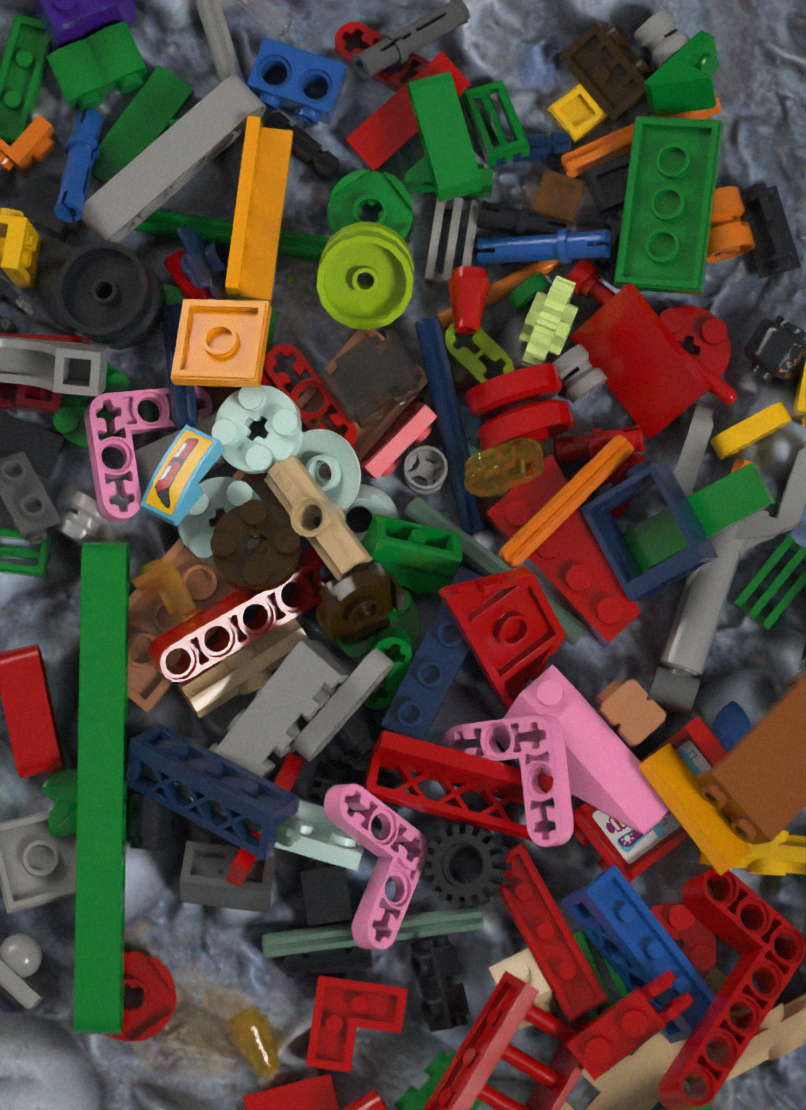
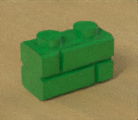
[361,514,462,595]

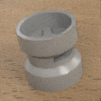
[633,9,690,69]
[552,344,608,405]
[404,446,448,496]
[54,491,110,547]

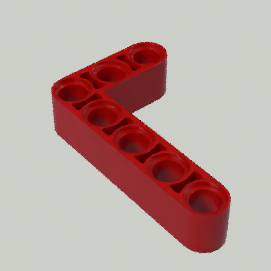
[658,868,806,1110]

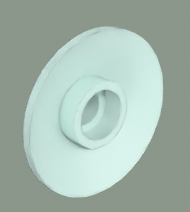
[296,429,361,518]

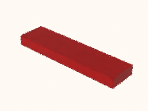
[499,842,609,1023]

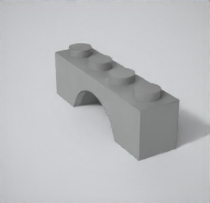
[0,336,109,397]

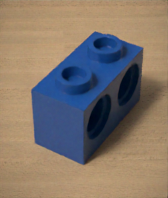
[246,37,347,125]

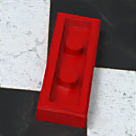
[346,51,472,171]
[225,753,304,887]

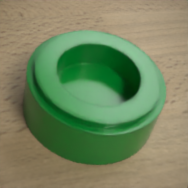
[507,272,552,312]

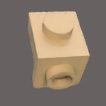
[488,948,558,1029]

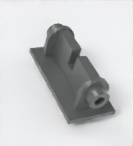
[0,451,62,544]

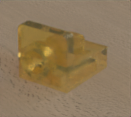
[132,558,200,620]

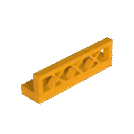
[225,116,293,304]

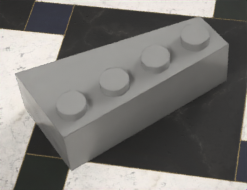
[209,640,353,781]

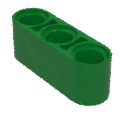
[407,71,483,202]

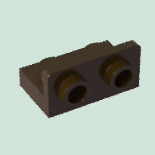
[558,21,657,122]

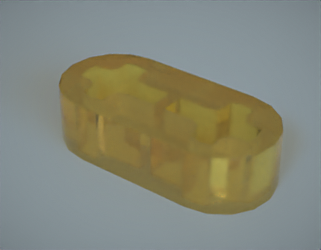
[464,438,543,497]

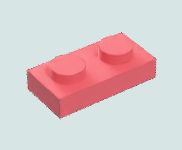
[359,401,437,480]

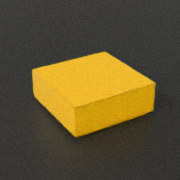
[547,83,608,145]

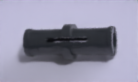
[477,201,568,237]

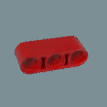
[0,644,65,779]

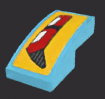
[141,425,225,527]

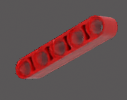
[148,548,337,682]

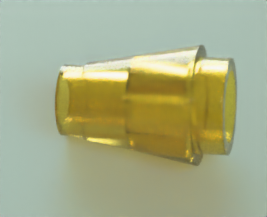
[226,1006,282,1078]

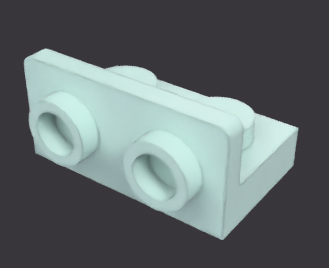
[275,798,372,871]

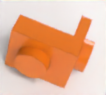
[0,114,57,176]

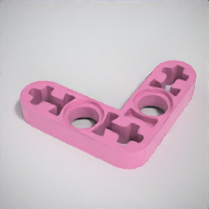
[84,386,212,523]
[443,715,574,847]
[324,784,428,949]

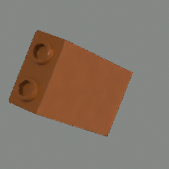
[695,670,806,845]

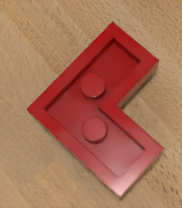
[306,975,408,1072]

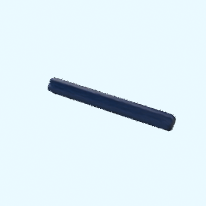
[415,317,486,533]

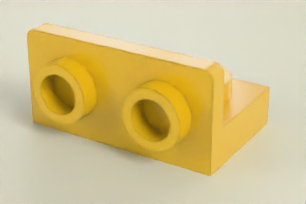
[0,208,43,290]

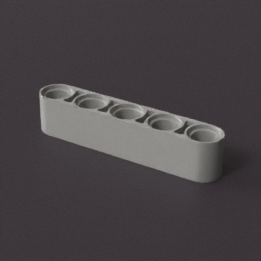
[81,74,266,243]

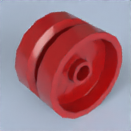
[465,363,575,455]

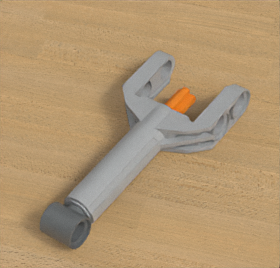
[647,404,806,717]

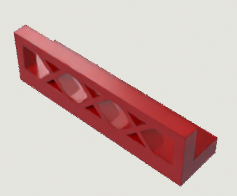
[364,730,553,841]

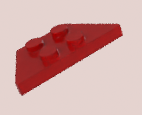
[438,566,566,712]

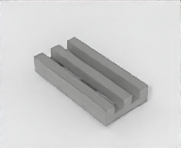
[424,198,480,285]

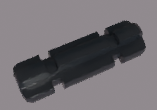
[264,112,340,179]
[284,946,373,979]

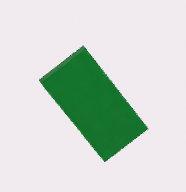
[613,116,724,295]

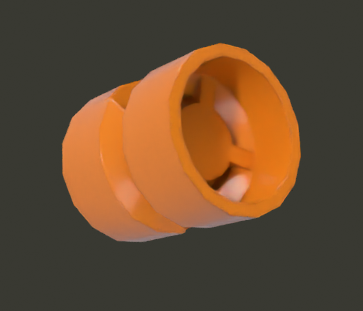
[707,186,756,264]

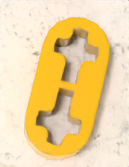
[709,401,792,461]

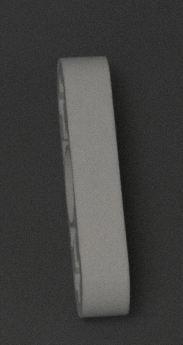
[292,648,394,761]

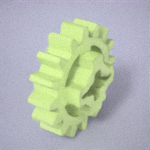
[518,275,579,367]

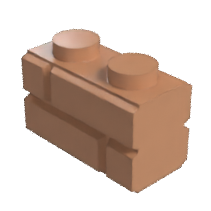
[594,678,667,750]

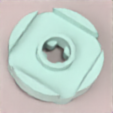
[212,385,303,474]
[178,477,263,566]

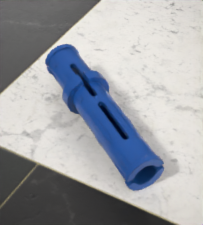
[54,109,104,223]
[477,229,611,266]

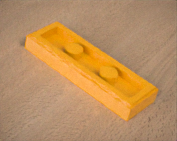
[638,743,752,876]

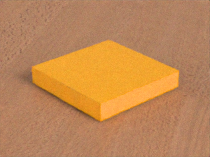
[171,299,272,388]

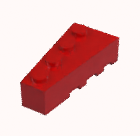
[485,454,641,648]

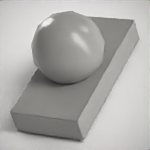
[0,933,46,1009]

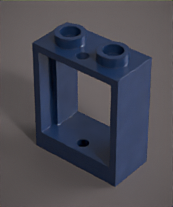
[580,460,718,602]

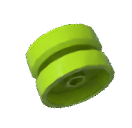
[317,221,414,330]

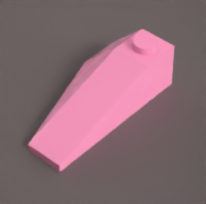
[496,665,671,835]

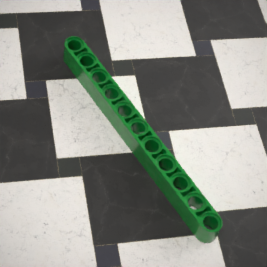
[74,542,130,1034]

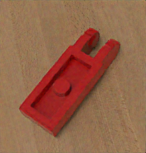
[566,969,694,1081]

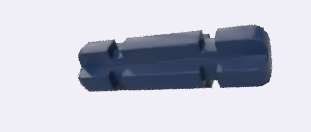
[491,130,572,165]

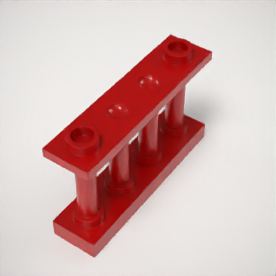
[423,971,590,1110]

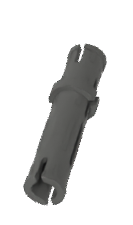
[352,0,470,80]

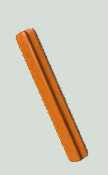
[560,93,722,178]
[498,434,634,569]

